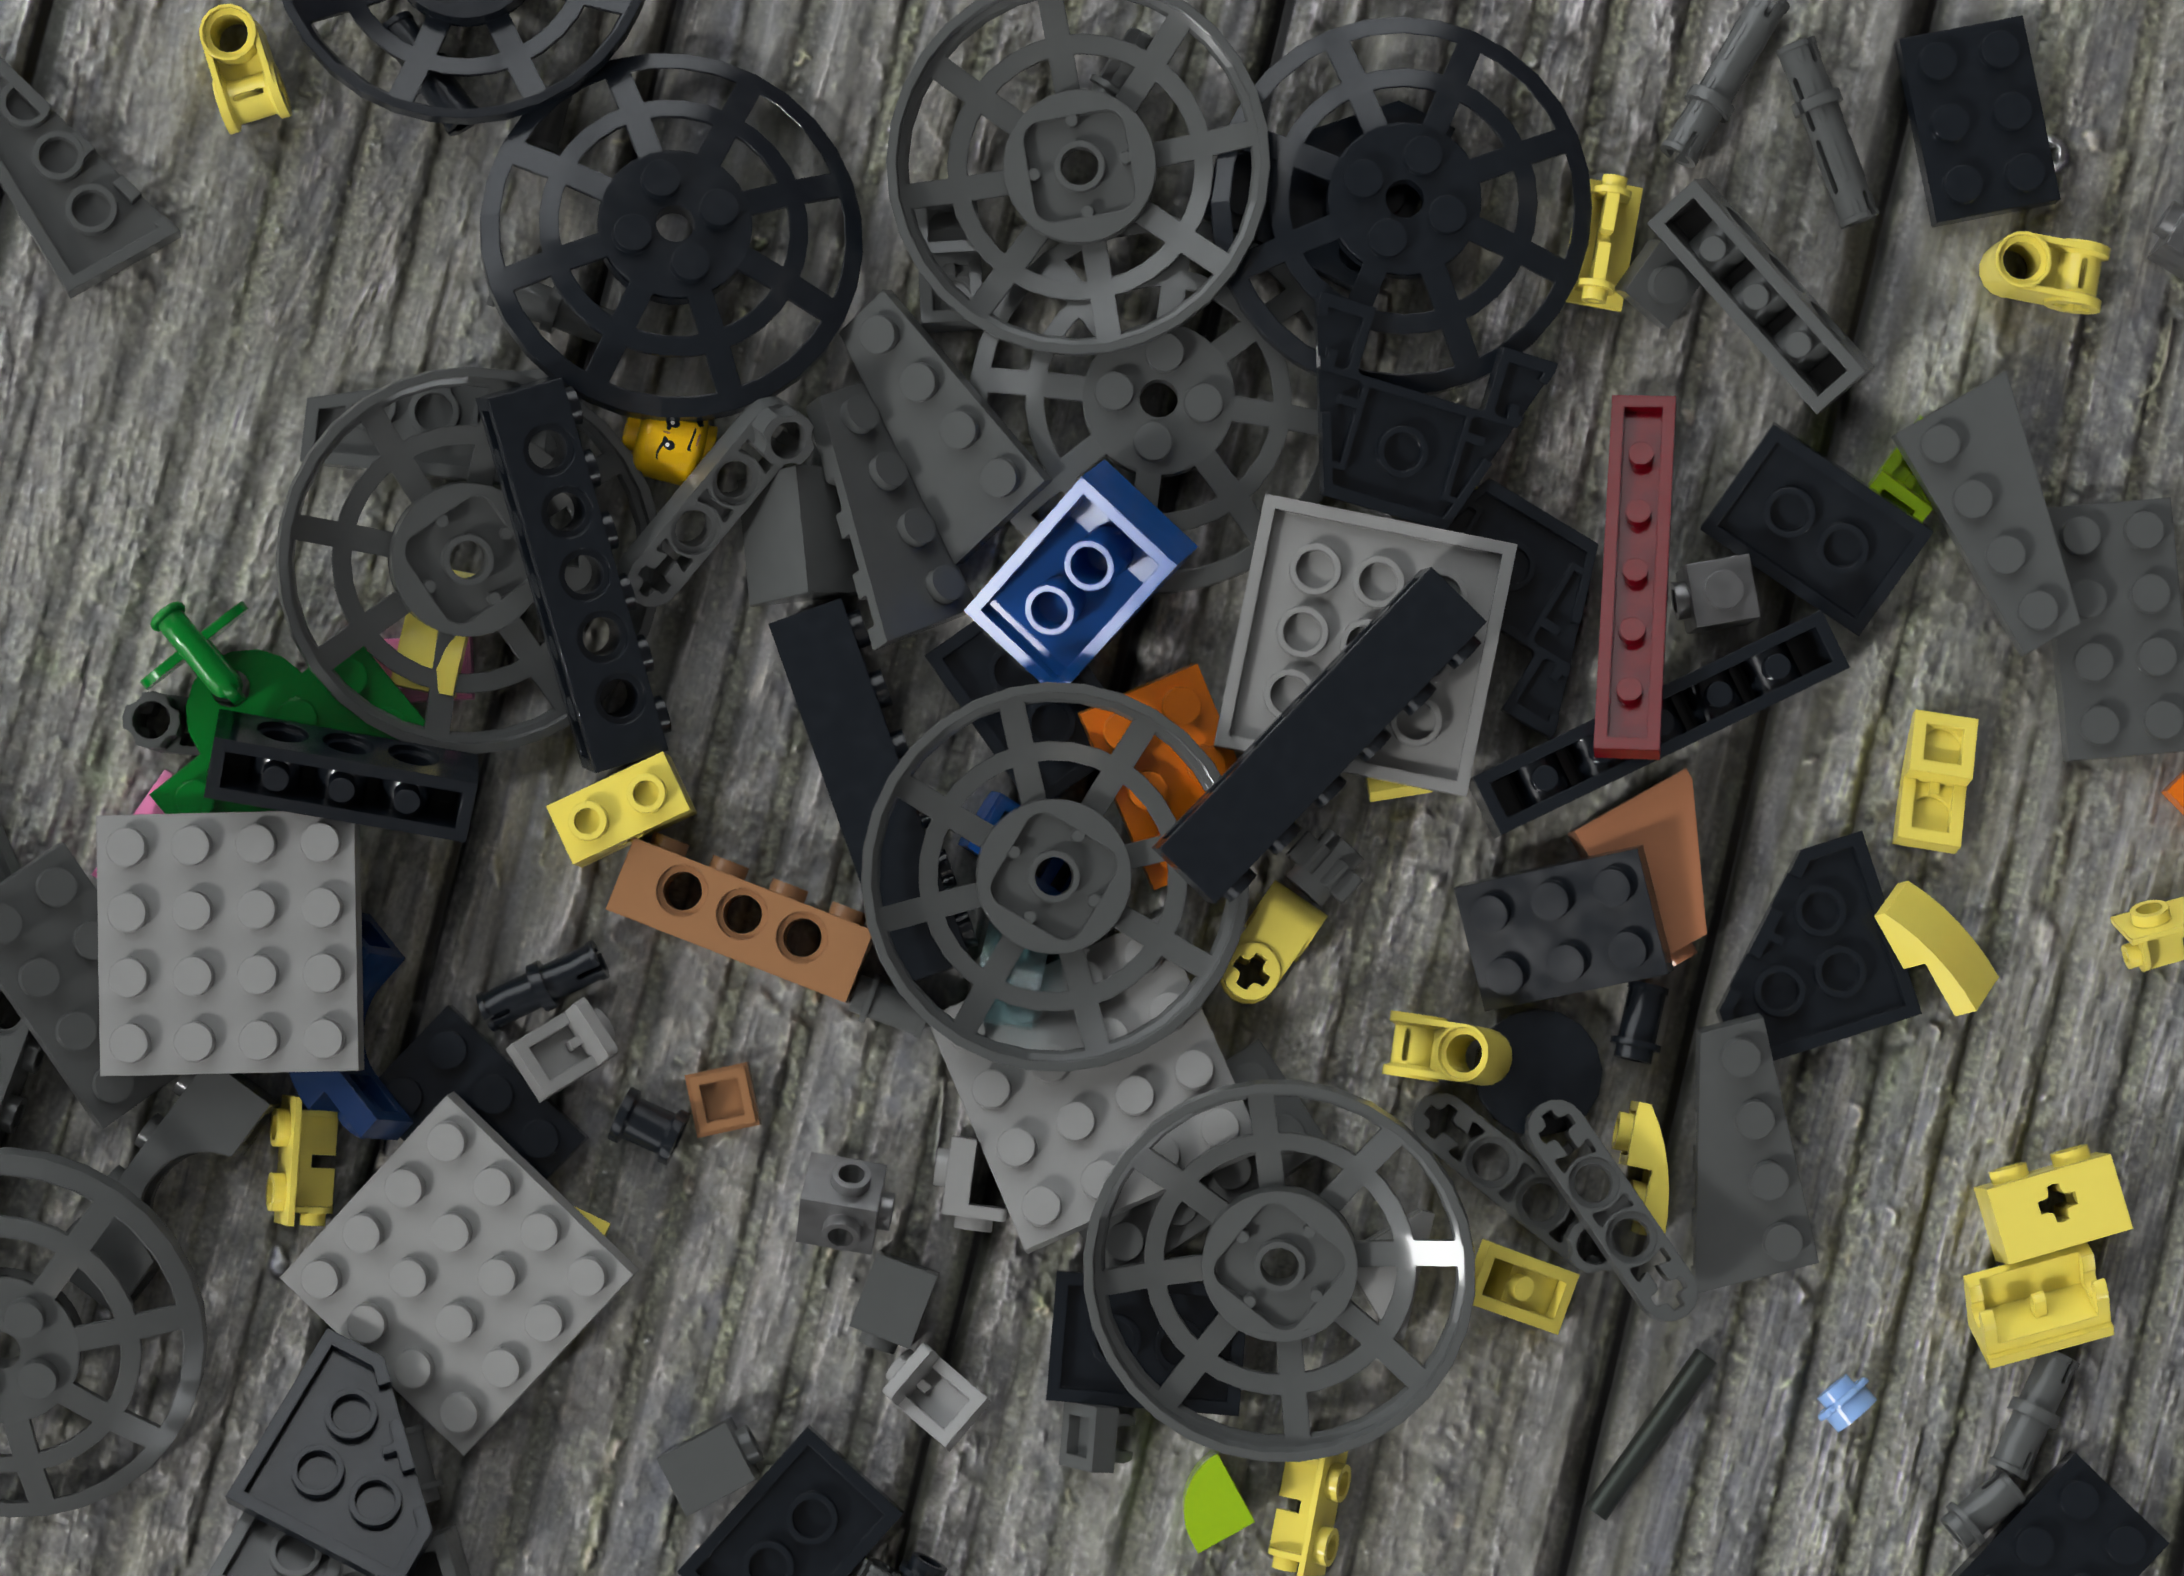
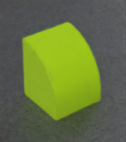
[1183,1449,1255,1554]

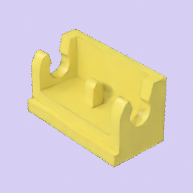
[1963,1242,2114,1369]

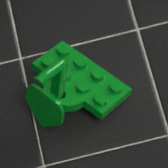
[140,601,425,814]

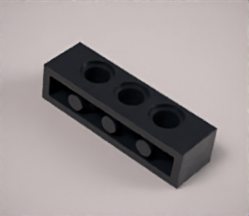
[204,709,478,843]

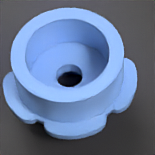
[1817,1374,1877,1433]

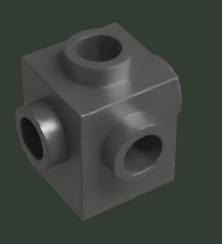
[796,1152,896,1255]

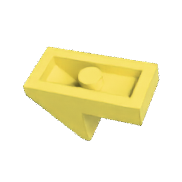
[1473,1239,1580,1335]

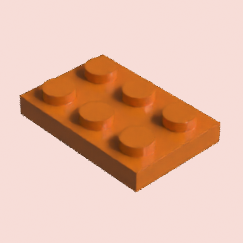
[1077,663,1237,890]

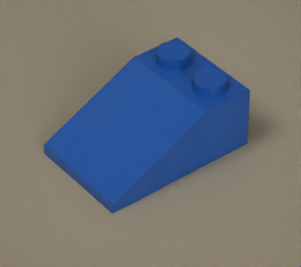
[964,459,1198,683]

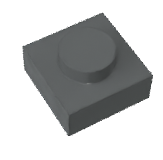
[1615,238,1701,329]

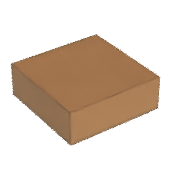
[684,1062,762,1138]

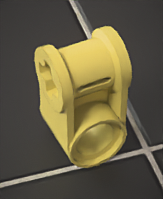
[199,4,292,135]
[1979,231,2111,315]
[1220,880,1328,1004]
[1382,1010,1512,1086]

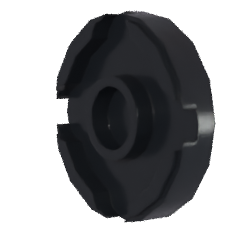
[1474,1009,1603,1137]

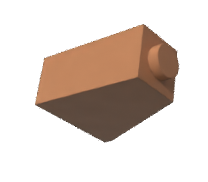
[1567,768,1707,967]

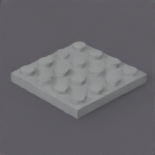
[1214,493,1518,797]
[96,811,364,1076]
[930,915,1255,1254]
[279,1091,640,1456]

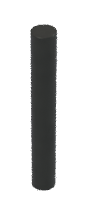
[1585,1348,1717,1521]

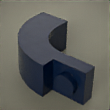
[289,913,414,1140]

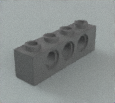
[1647,178,1875,414]

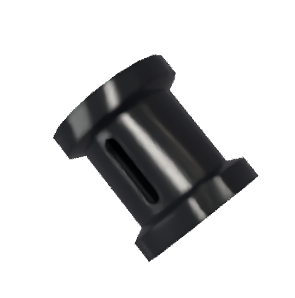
[608,1087,691,1165]

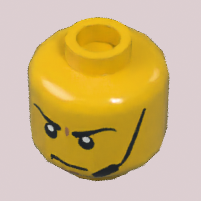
[621,417,718,486]

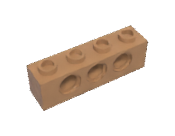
[606,832,873,1003]

